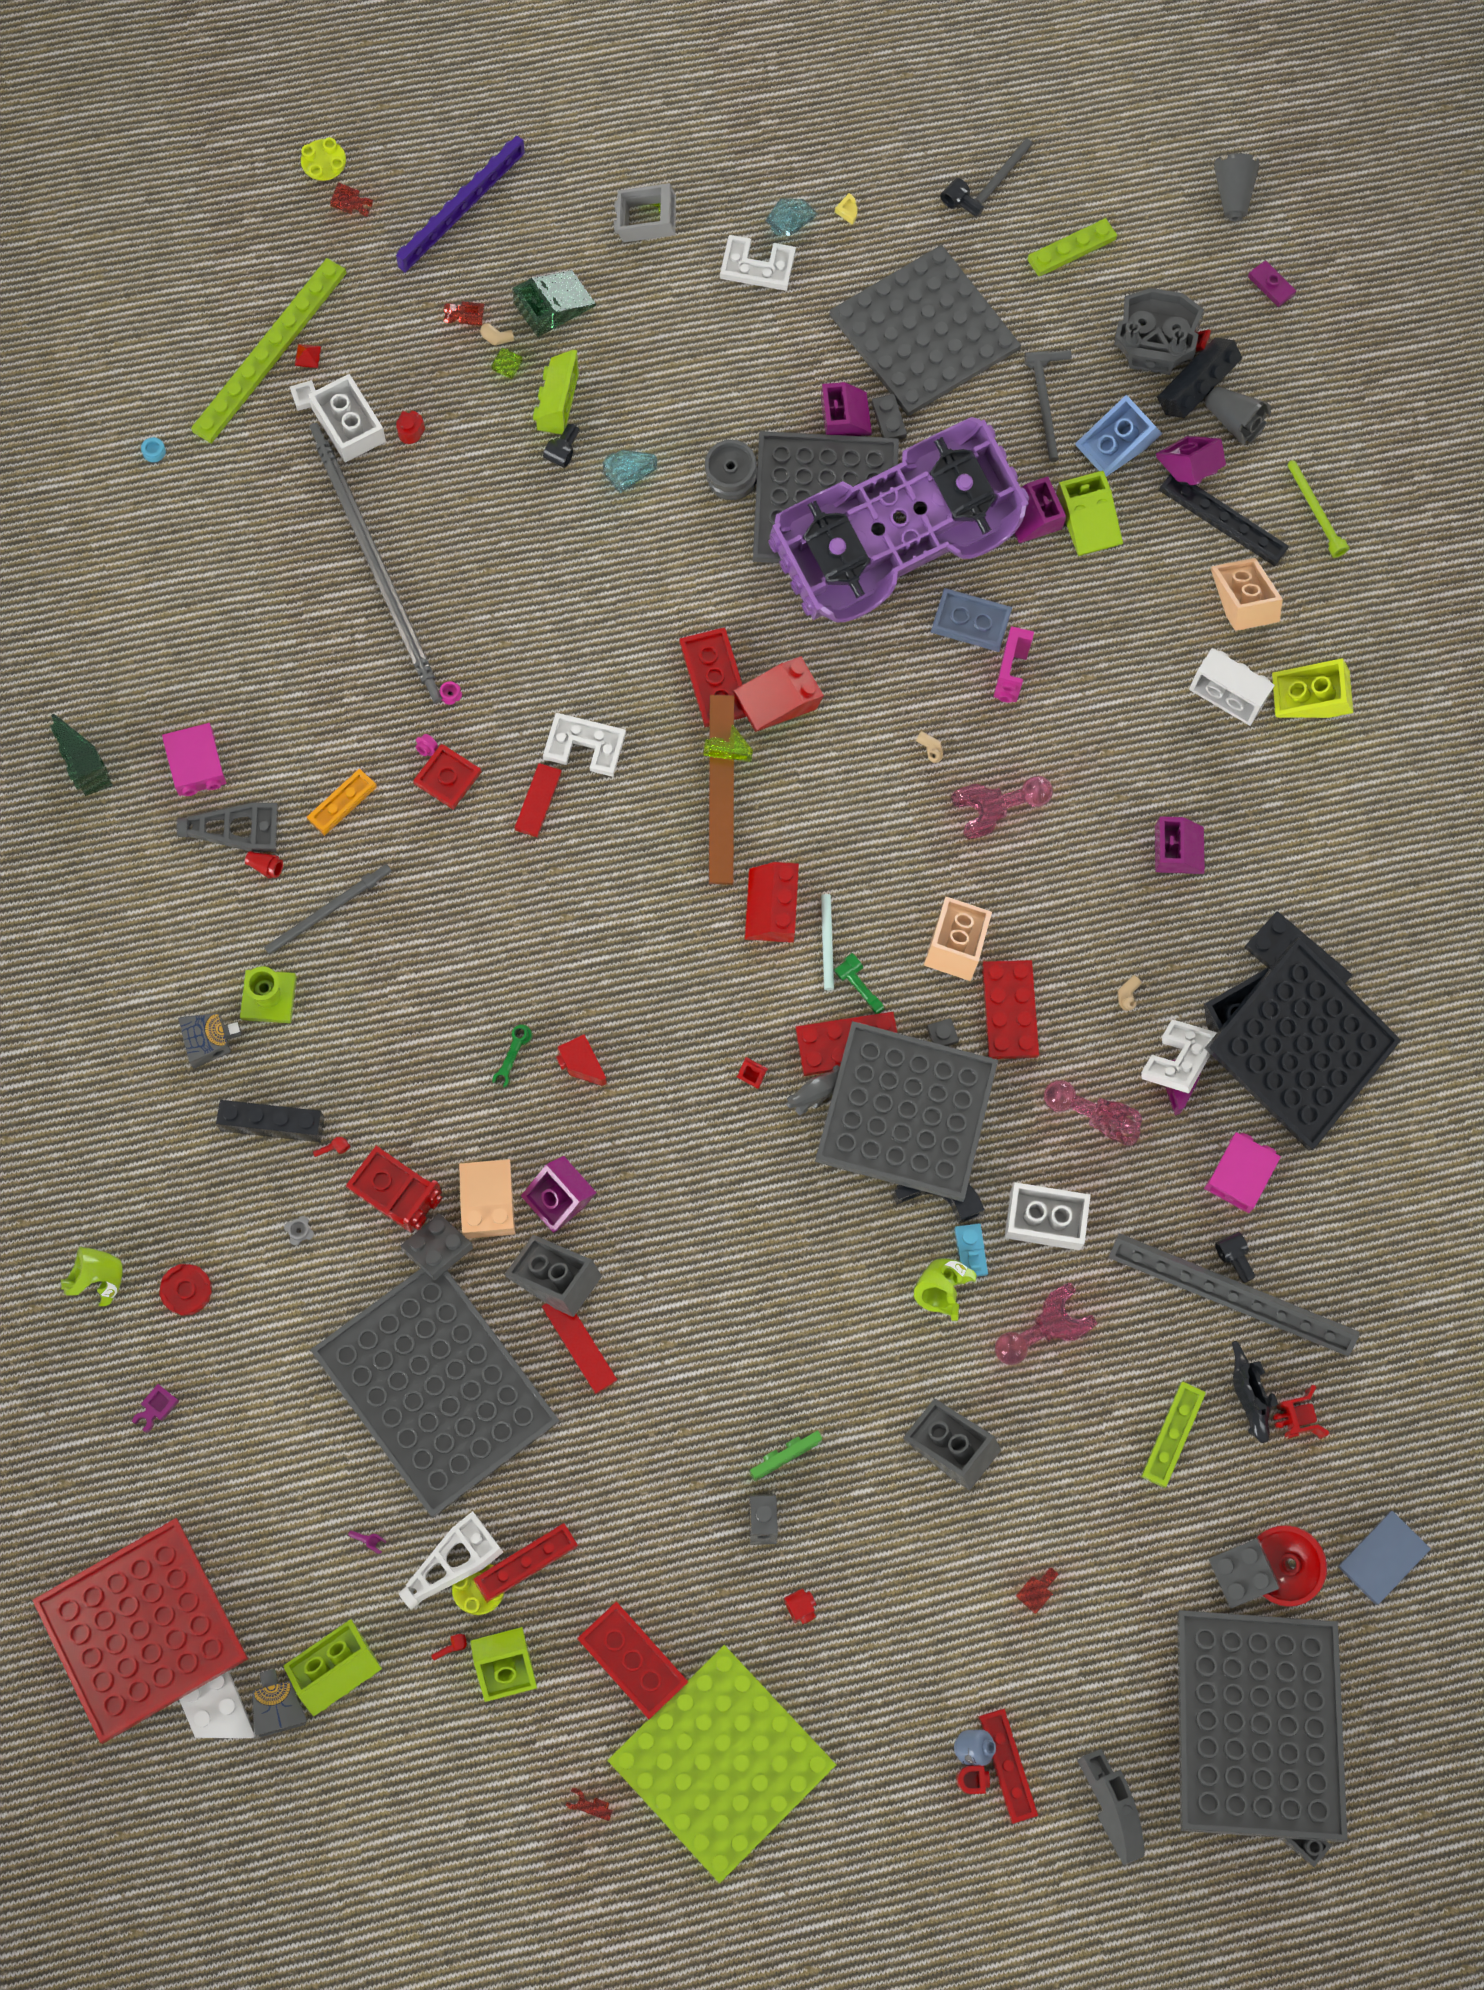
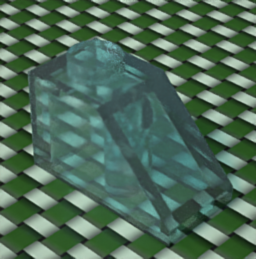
[765,198,818,236]
[603,450,657,493]

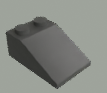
[504,1235,602,1317]
[903,1398,1001,1490]

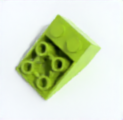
[1056,471,1123,556]

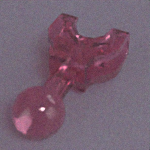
[951,776,1053,840]
[1044,1080,1142,1145]
[995,1283,1098,1365]

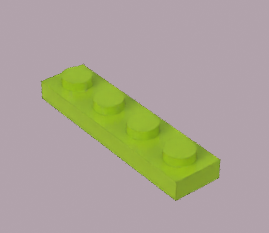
[1027,218,1117,277]
[1141,1381,1206,1488]

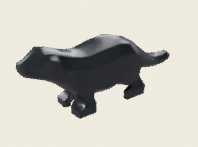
[1232,1341,1278,1443]

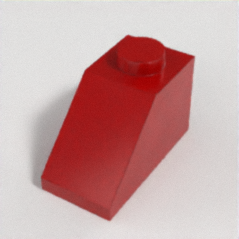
[555,1034,607,1086]

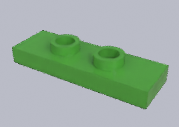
[749,1430,823,1481]

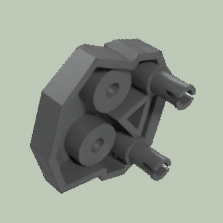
[1114,288,1204,375]

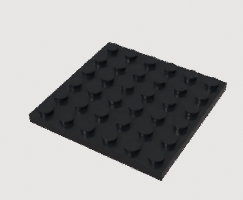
[1205,938,1401,1151]

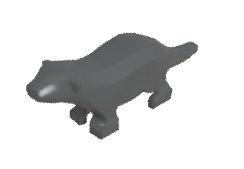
[786,1065,840,1115]

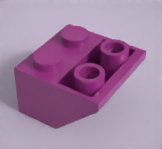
[821,382,872,436]
[1015,476,1066,544]
[1155,816,1205,874]

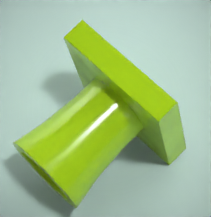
[240,966,297,1023]

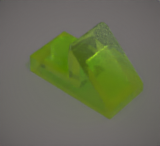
[703,725,753,762]

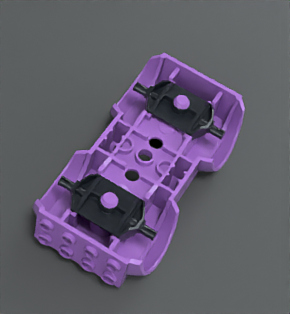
[768,417,1029,623]

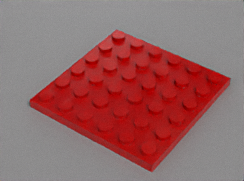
[32,1518,249,1744]

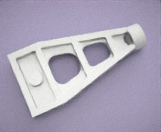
[398,1511,503,1610]

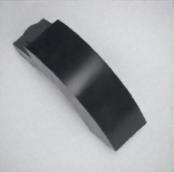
[893,1183,985,1224]

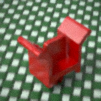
[1273,1385,1329,1439]

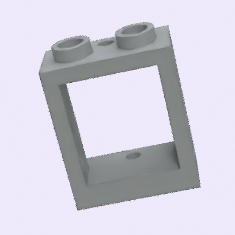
[614,183,676,243]

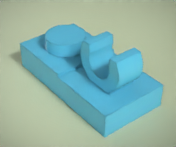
[954,1224,988,1277]

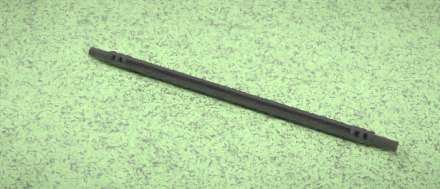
[309,423,442,704]

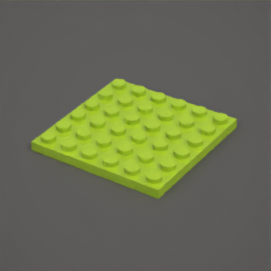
[607,1645,836,1884]

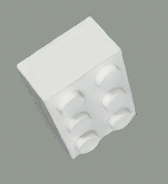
[308,374,386,462]
[1189,648,1275,726]
[1004,1182,1091,1250]

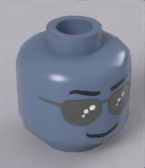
[954,1729,996,1766]

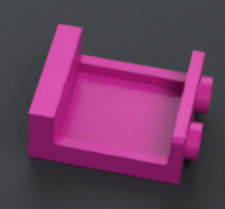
[993,626,1034,703]
[162,723,226,796]
[1204,1132,1281,1213]

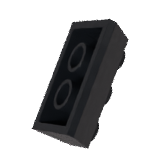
[1204,968,1269,1032]

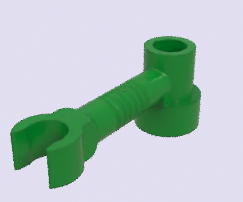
[834,953,885,1014]
[492,1024,533,1088]

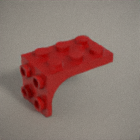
[346,1145,442,1234]

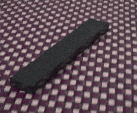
[1159,473,1290,566]

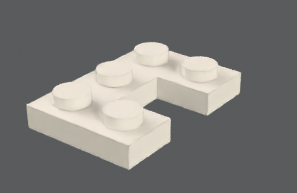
[720,235,796,291]
[543,713,626,777]
[1141,1019,1217,1093]

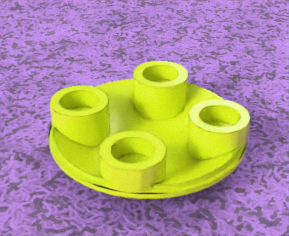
[301,137,346,181]
[452,1564,505,1615]

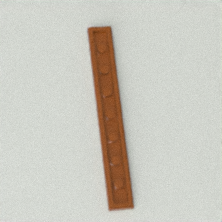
[709,695,734,885]

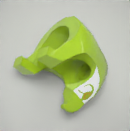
[61,1246,123,1306]
[914,1258,977,1321]

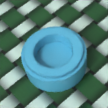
[141,437,166,462]

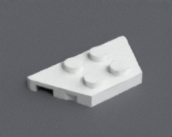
[179,1671,254,1738]

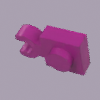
[132,1384,179,1433]

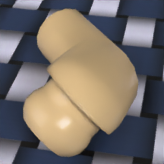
[480,323,514,345]
[1118,975,1142,1011]

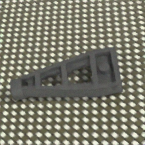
[177,803,278,852]

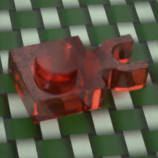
[330,182,373,217]

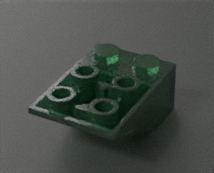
[512,270,596,338]
[50,714,113,796]

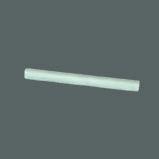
[821,894,834,991]

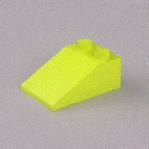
[1272,658,1354,718]

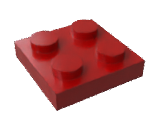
[413,743,482,810]

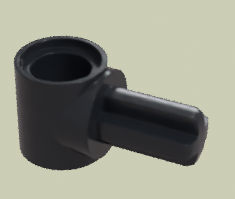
[940,178,984,217]
[543,423,580,468]
[1215,1232,1255,1283]

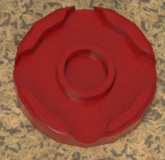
[159,1264,212,1316]

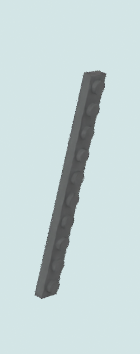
[1108,1233,1360,1357]

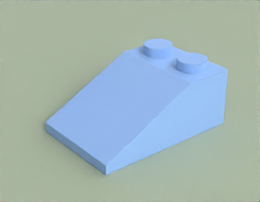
[1075,395,1162,477]

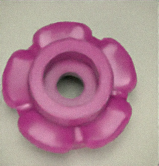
[439,681,462,705]
[416,734,438,756]

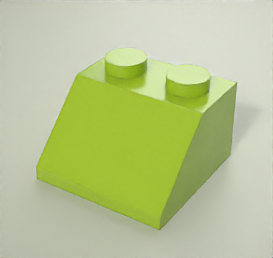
[470,1627,537,1702]

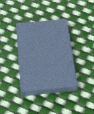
[931,588,1012,652]
[1337,1511,1431,1605]

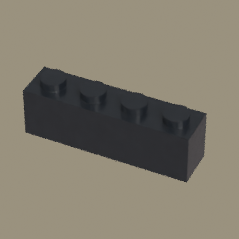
[1157,337,1243,418]
[216,1100,325,1143]

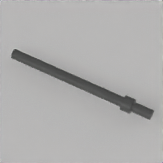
[264,864,392,955]

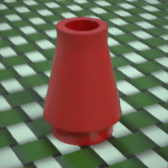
[245,851,283,879]

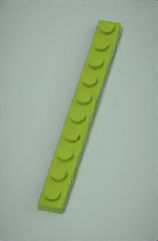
[191,258,346,444]

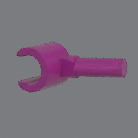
[348,1530,386,1554]

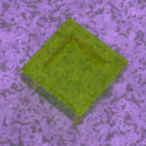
[491,348,523,379]

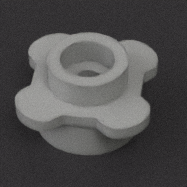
[284,1216,314,1246]

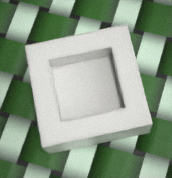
[290,380,316,411]

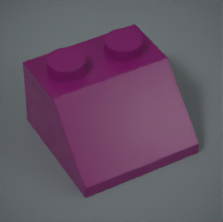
[1156,436,1226,485]
[521,1156,597,1233]

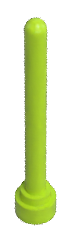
[1288,460,1350,558]

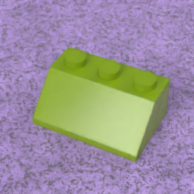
[533,350,579,435]
[283,1619,382,1717]

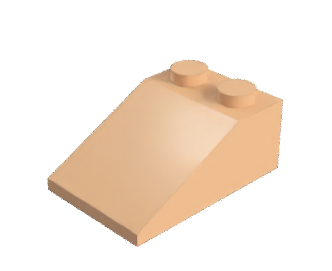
[1211,558,1283,631]
[924,897,992,981]
[459,1159,516,1239]

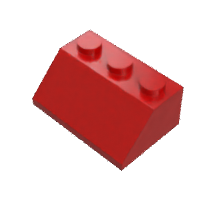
[745,862,799,943]

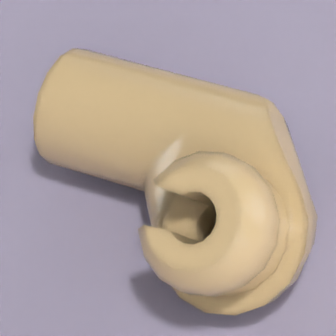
[916,731,943,763]

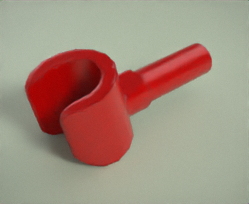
[313,1137,351,1157]
[431,1634,467,1661]

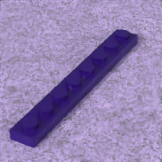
[396,135,525,273]

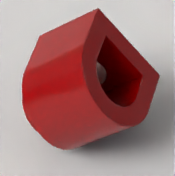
[396,411,425,444]
[783,1588,817,1625]
[956,1765,990,1794]

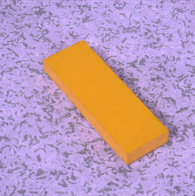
[307,768,377,836]

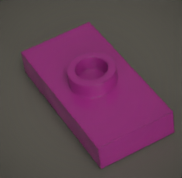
[1248,260,1296,308]

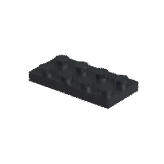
[1244,911,1353,983]

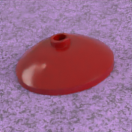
[1257,1525,1327,1606]

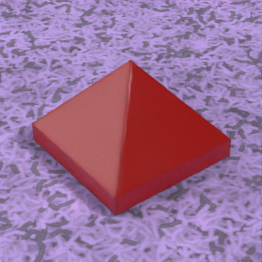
[1195,329,1211,353]
[295,344,321,368]
[737,1057,768,1089]

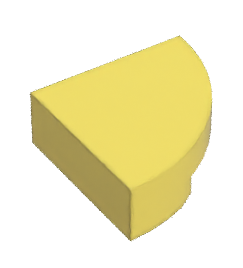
[835,193,858,225]

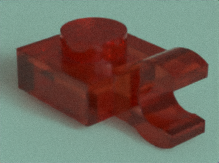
[444,301,485,326]
[1015,1568,1059,1614]
[566,1788,613,1821]

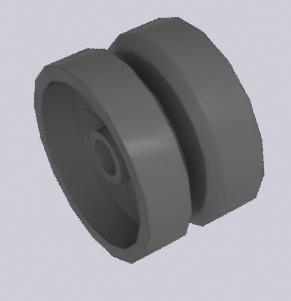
[705,440,757,500]

